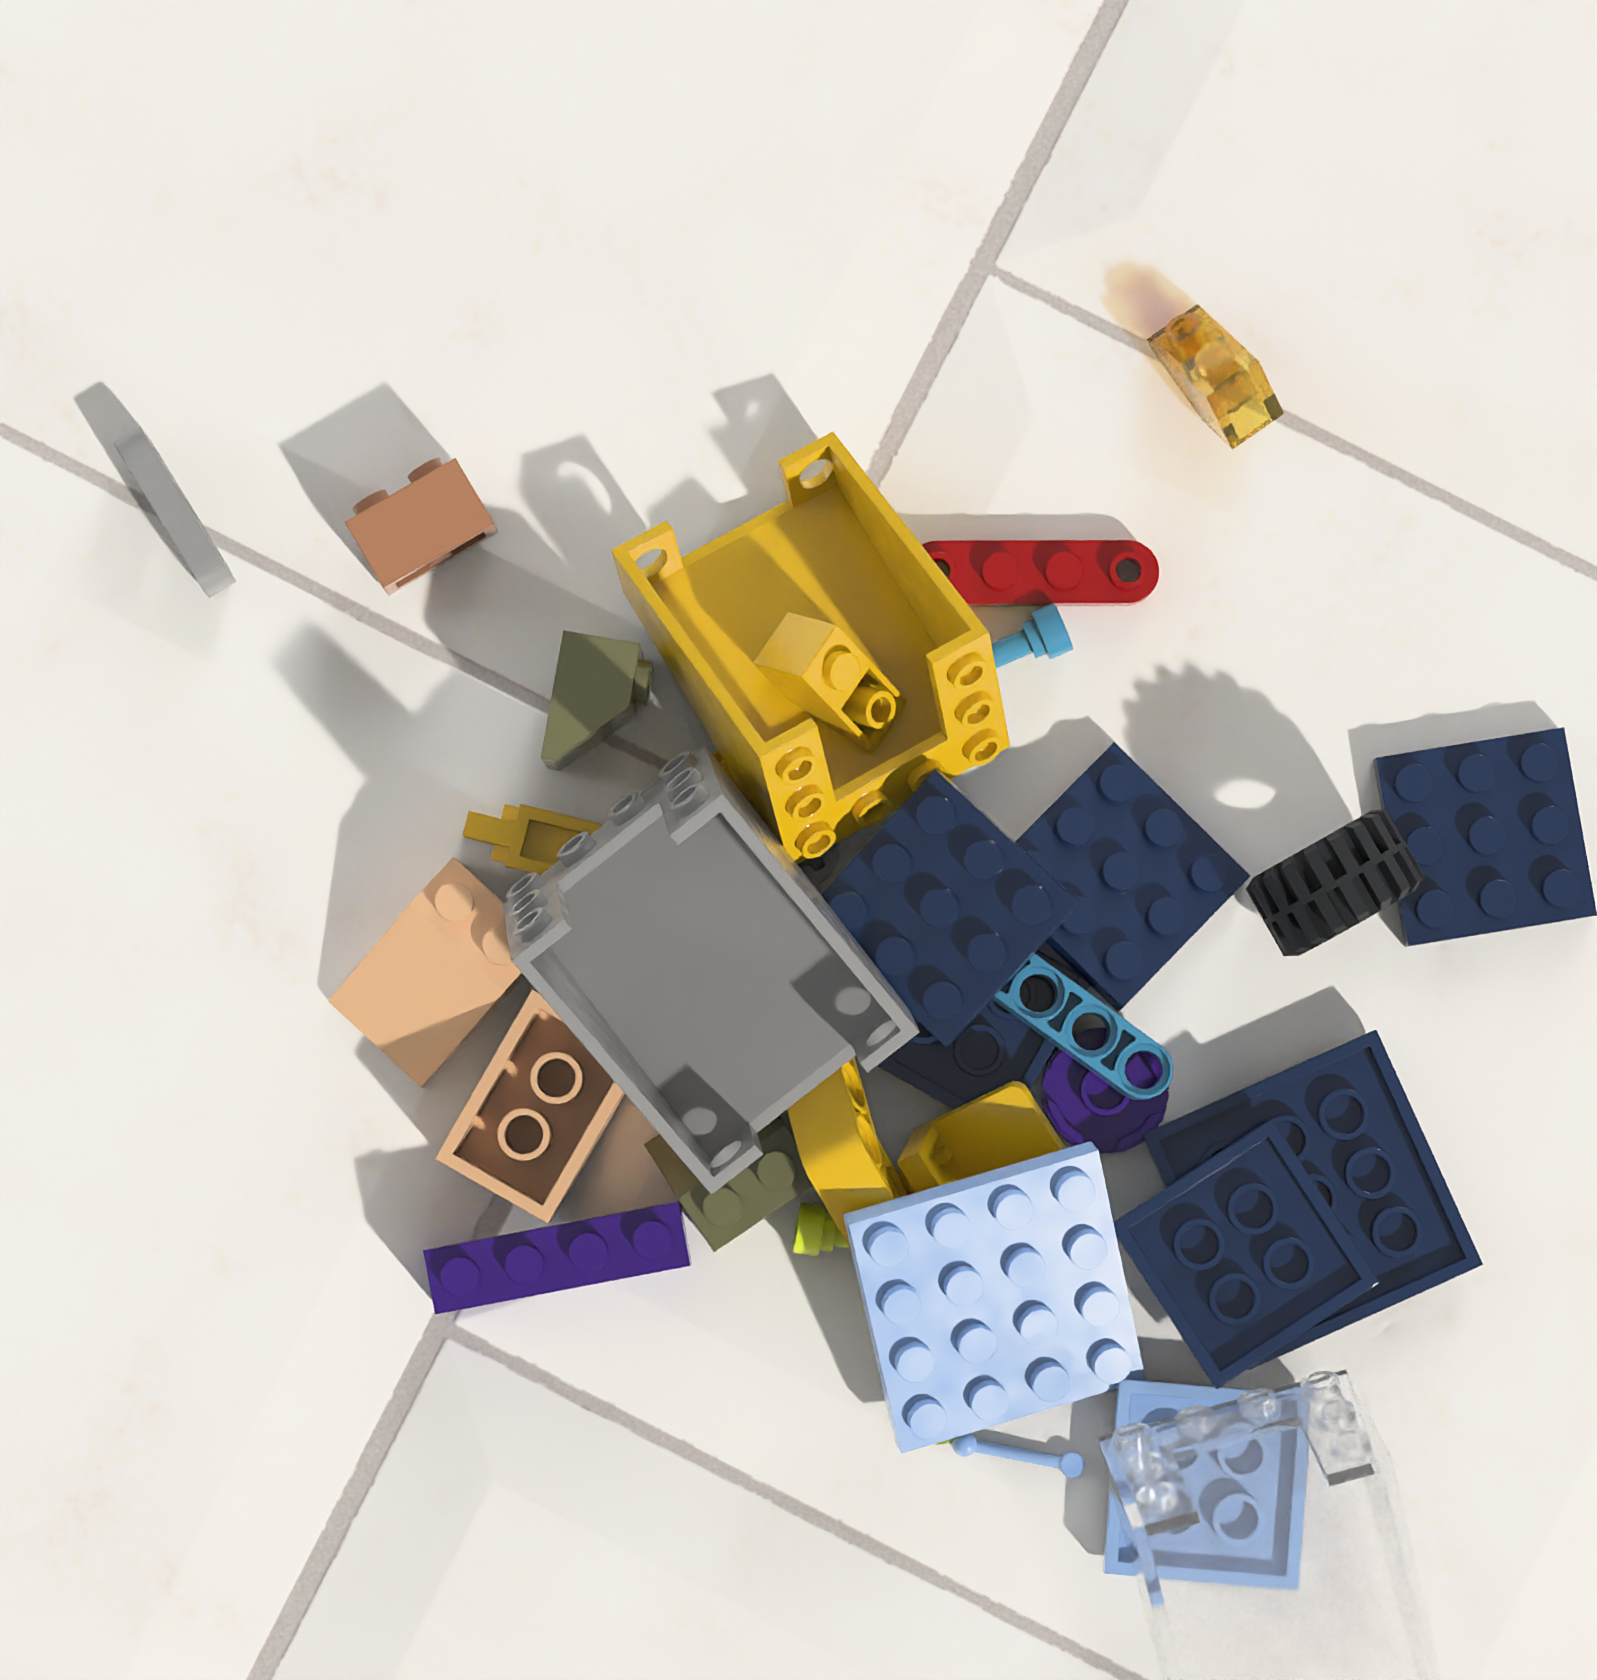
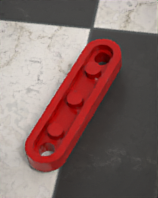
[922,540,1159,607]

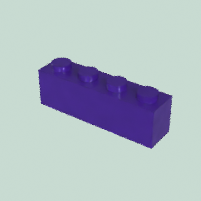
[423,1201,692,1315]

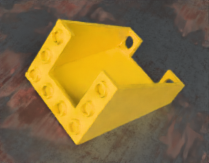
[611,431,1010,864]

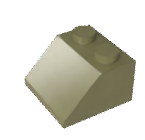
[541,630,654,771]
[644,1116,813,1252]

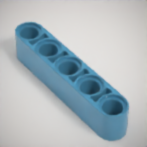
[992,954,1173,1100]

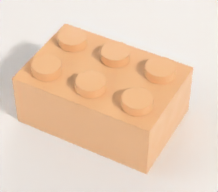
[435,989,625,1223]

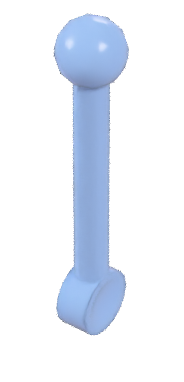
[952,1433,1085,1478]

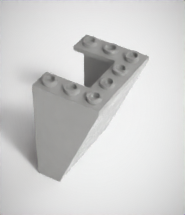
[503,745,919,1195]

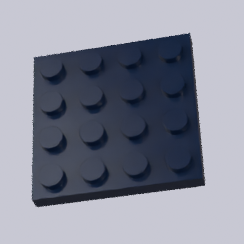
[1142,1030,1483,1370]

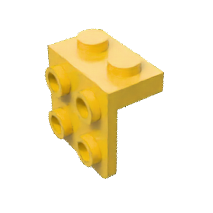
[897,1081,1066,1194]

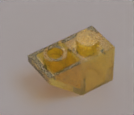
[1146,304,1284,450]

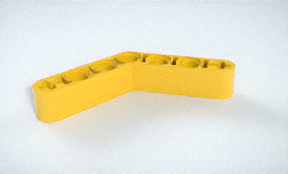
[787,1057,910,1249]

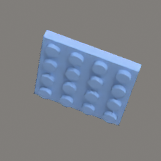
[843,1141,1146,1454]

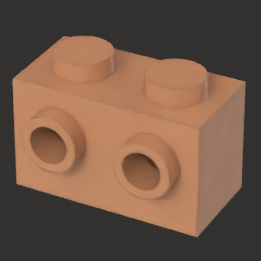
[345,457,498,596]

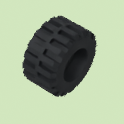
[1245,809,1425,957]

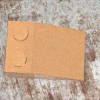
[328,857,525,1088]

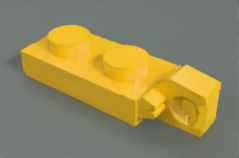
[462,804,603,876]

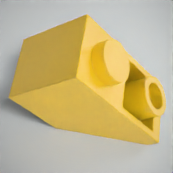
[753,612,908,752]

